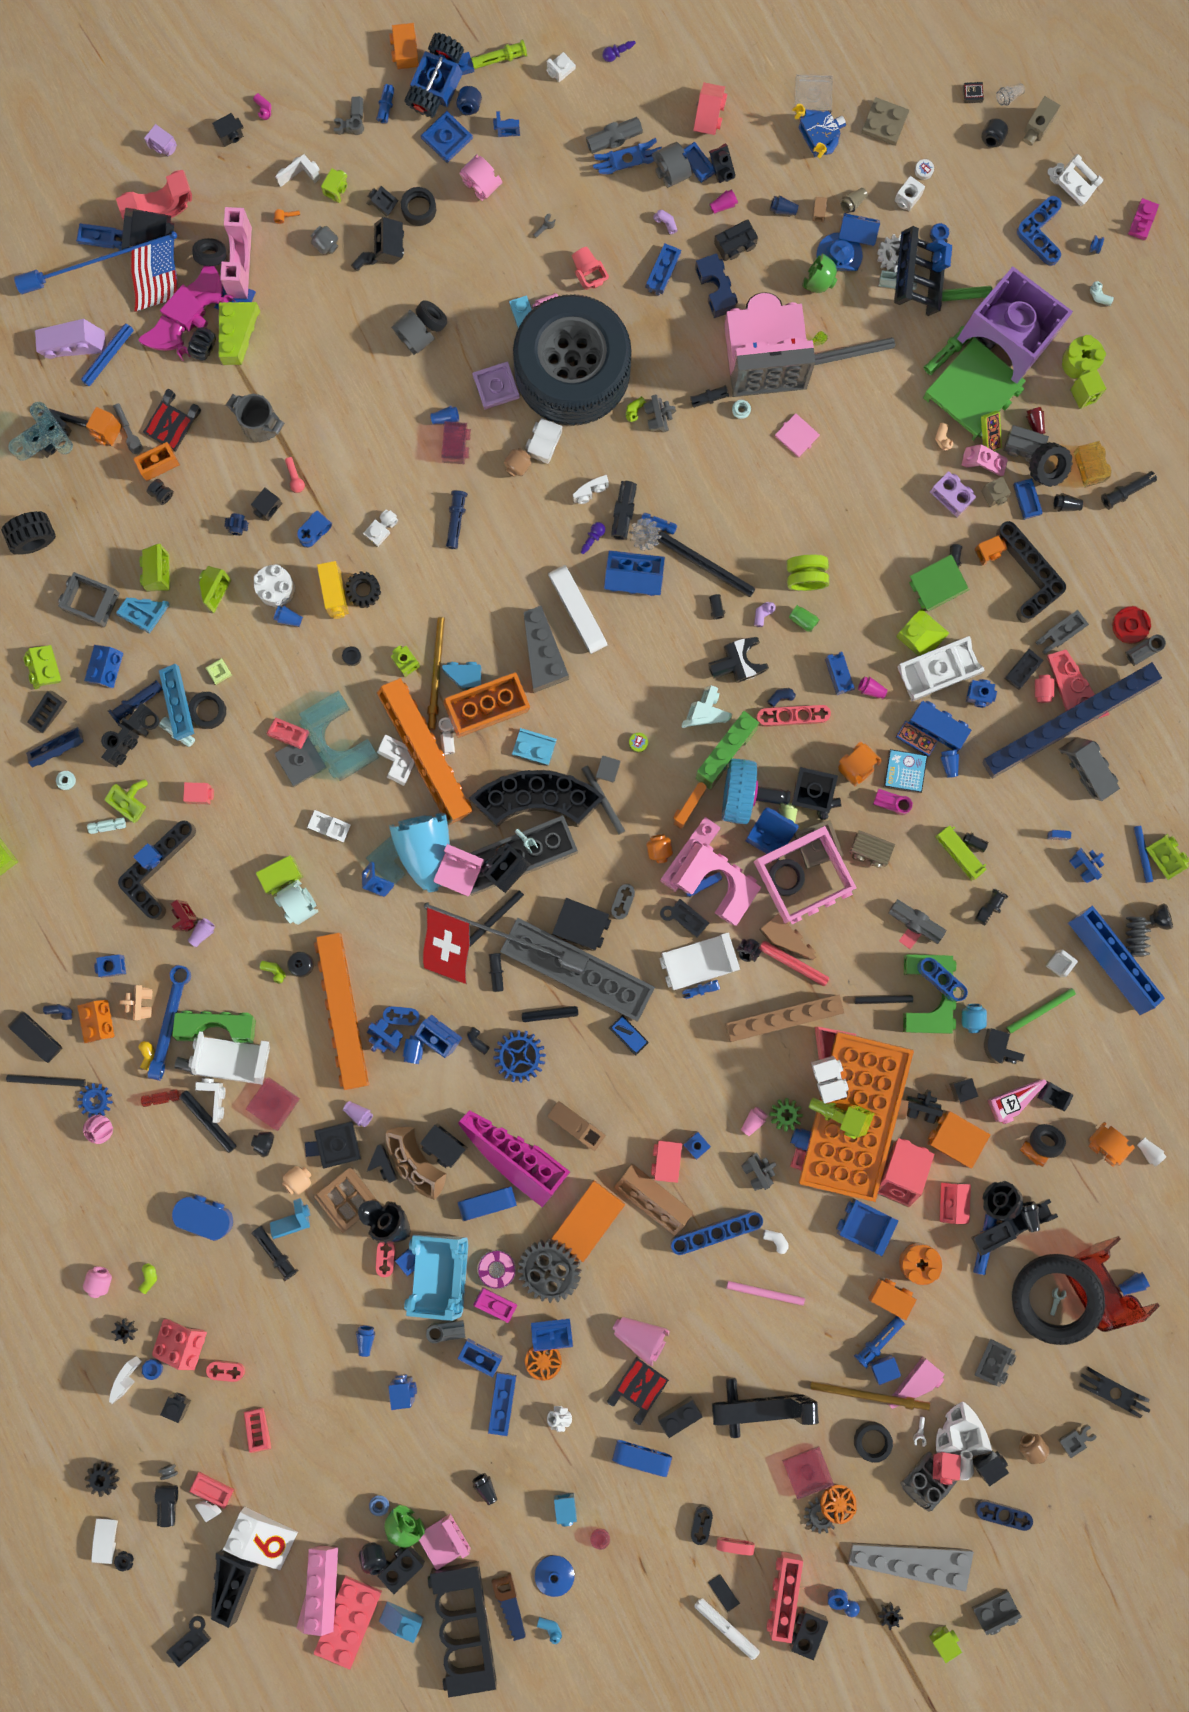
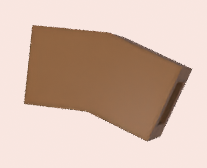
[812,197,827,222]

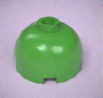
[802,253,837,293]
[384,1505,425,1548]

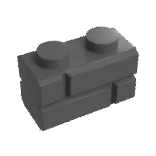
[1003,425,1049,462]

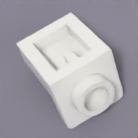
[547,52,576,82]

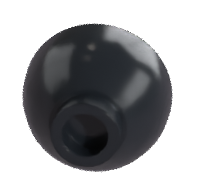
[1149,903,1173,930]

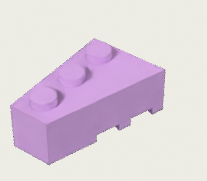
[35,319,106,359]

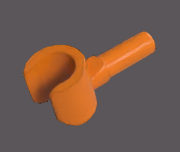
[274,209,300,224]

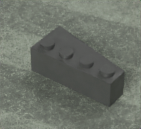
[524,606,569,693]

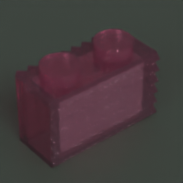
[441,421,471,464]

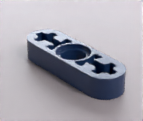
[975,1499,1033,1531]

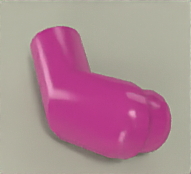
[253,93,271,120]

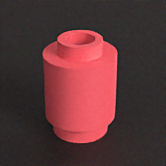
[1035,675,1054,703]

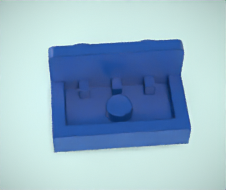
[84,645,123,688]

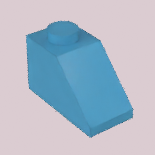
[379,1601,424,1643]

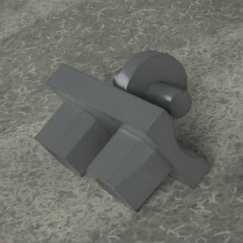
[644,394,676,432]
[741,1152,777,1190]

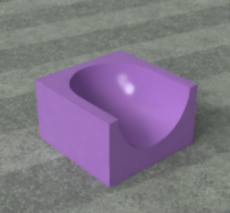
[957,267,1073,384]

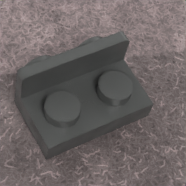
[975,1339,1016,1387]
[972,1590,1022,1635]

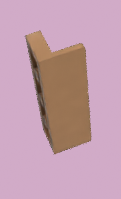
[614,1164,693,1236]

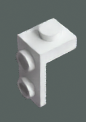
[275,154,320,187]
[195,1078,226,1123]

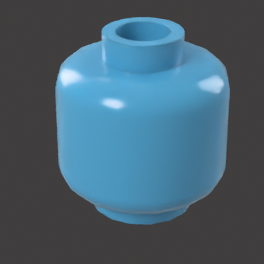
[962,1003,987,1033]

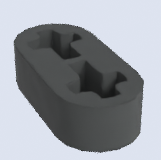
[611,884,635,920]

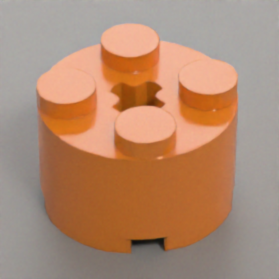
[838,742,882,787]
[1088,1122,1135,1167]
[899,1243,942,1285]

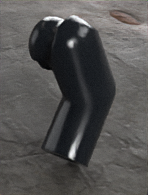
[351,252,378,271]
[817,797,841,820]
[467,1027,490,1055]

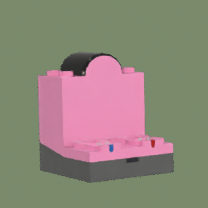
[724,292,816,397]

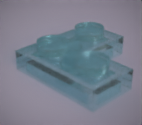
[366,836,406,885]

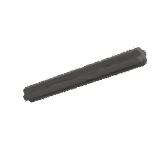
[815,337,895,365]

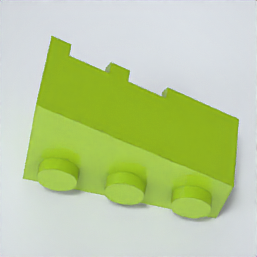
[219,302,260,365]

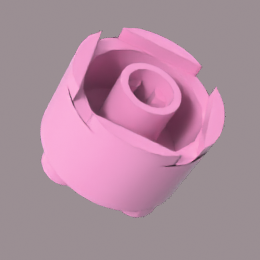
[459,154,502,201]

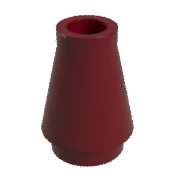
[1026,407,1046,434]

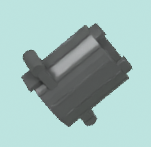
[226,393,285,443]

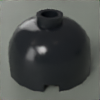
[982,1181,1023,1221]

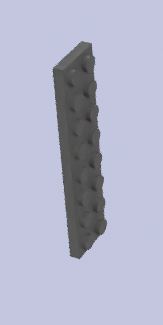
[500,918,655,1022]

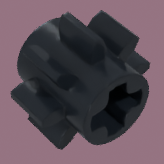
[736,939,762,962]
[111,1318,138,1344]
[877,1602,903,1630]

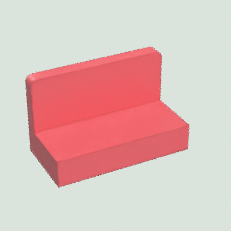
[940,1183,971,1224]

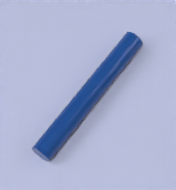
[1134,826,1154,883]

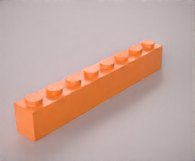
[377,678,472,825]
[314,933,369,1090]

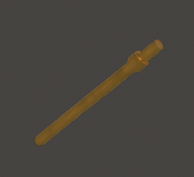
[427,617,445,730]
[811,1382,931,1411]

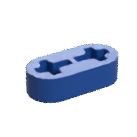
[383,1006,420,1026]

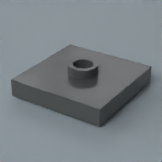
[274,736,327,787]

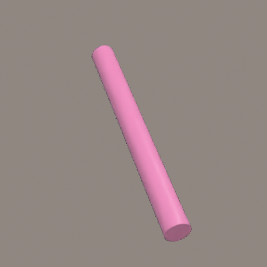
[727,1281,805,1306]

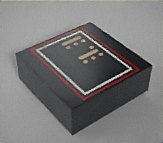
[963,82,984,103]

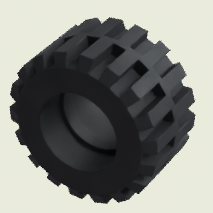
[1,511,56,555]

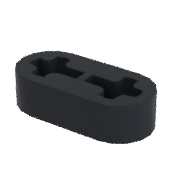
[691,1505,713,1545]

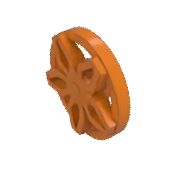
[525,1346,562,1381]
[820,1485,857,1524]

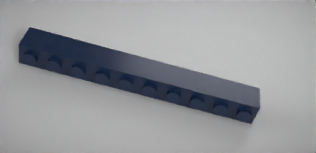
[982,662,1162,779]

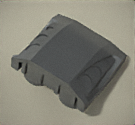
[900,1451,957,1512]

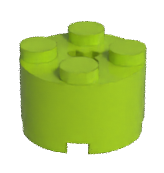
[1062,335,1106,379]

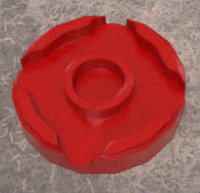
[1112,606,1151,644]

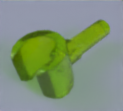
[812,331,828,345]

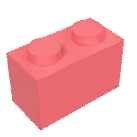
[651,1140,682,1183]

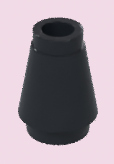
[1053,493,1083,512]
[1020,1201,1040,1232]
[472,1473,498,1505]

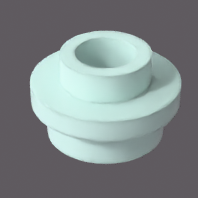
[732,400,751,419]
[56,771,76,790]

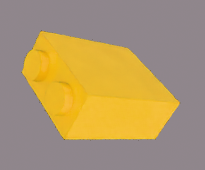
[317,561,349,619]

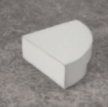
[195,1501,222,1522]

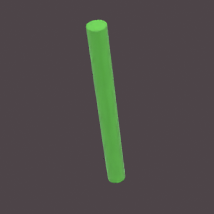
[1006,988,1076,1034]

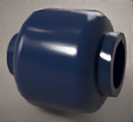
[456,86,482,115]

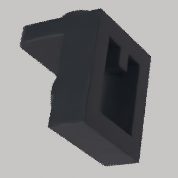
[367,186,399,217]

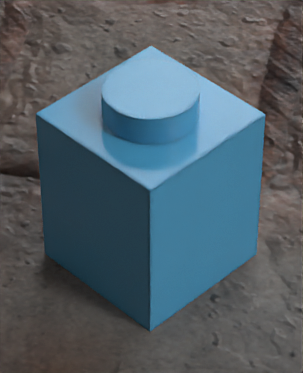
[554,1493,577,1527]

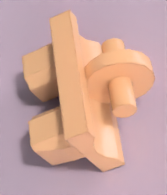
[120,985,152,1021]

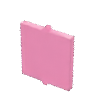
[775,413,820,458]

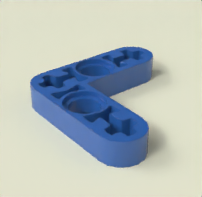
[1017,196,1062,266]

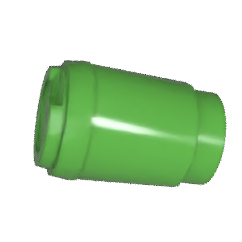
[789,605,819,632]

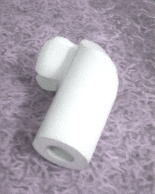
[763,1230,789,1254]

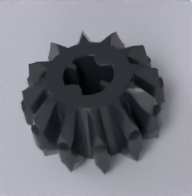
[187,327,216,361]
[85,1461,120,1497]

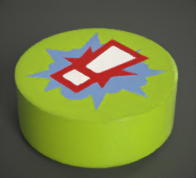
[629,733,648,752]

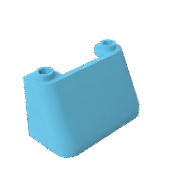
[404,1235,468,1321]

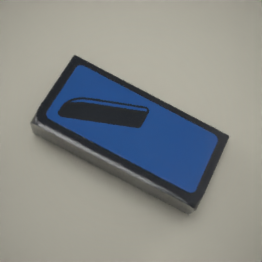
[609,1015,649,1056]

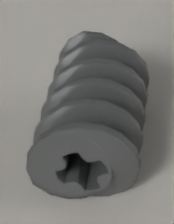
[1125,917,1151,957]

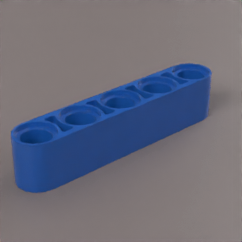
[670,1211,763,1255]

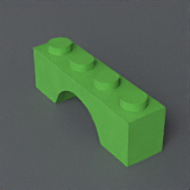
[173,1011,256,1043]

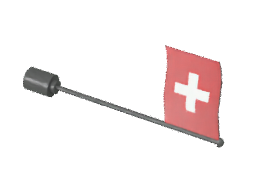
[423,902,589,984]

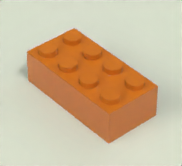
[443,672,530,738]

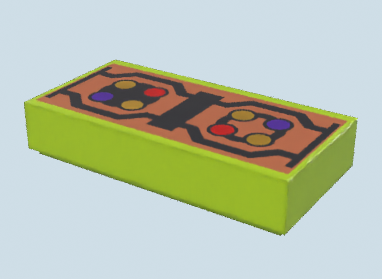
[981,411,1002,451]

